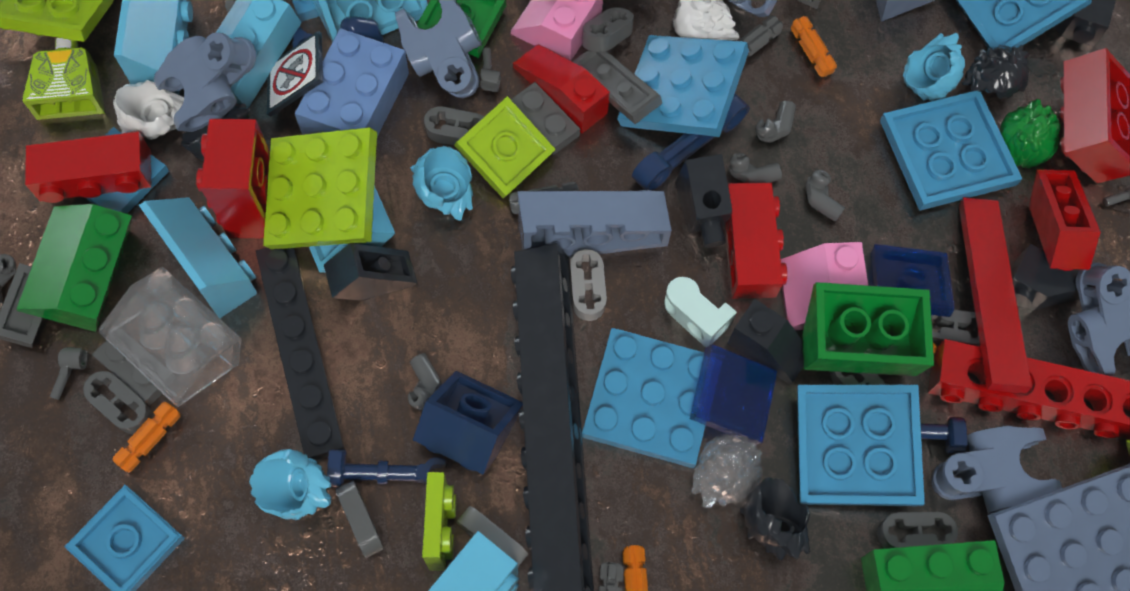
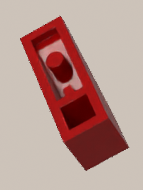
[513,44,610,134]

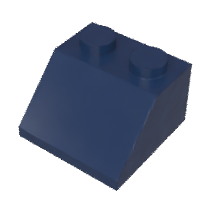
[413,371,523,475]

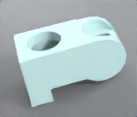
[664,277,737,349]

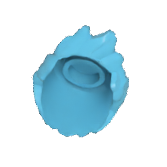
[903,33,965,101]
[410,146,473,221]
[249,449,331,520]

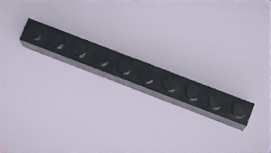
[511,243,594,591]

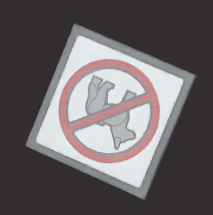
[267,31,323,117]

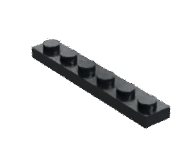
[255,247,346,460]

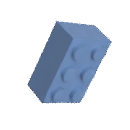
[295,28,409,137]

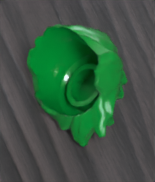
[1000,99,1061,169]

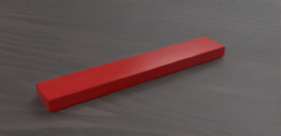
[959,197,1032,394]

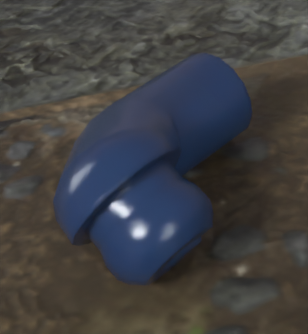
[340,16,385,43]

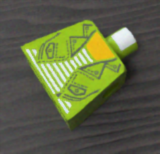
[23,38,105,120]

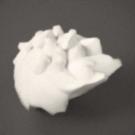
[672,0,739,41]
[113,80,184,140]

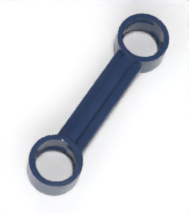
[632,93,750,191]

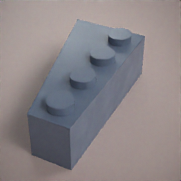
[518,190,672,258]

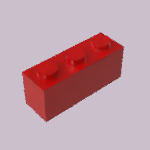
[25,132,152,203]
[1029,169,1101,271]
[725,183,787,299]

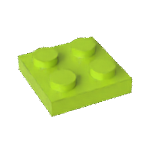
[454,96,556,198]
[422,472,456,571]

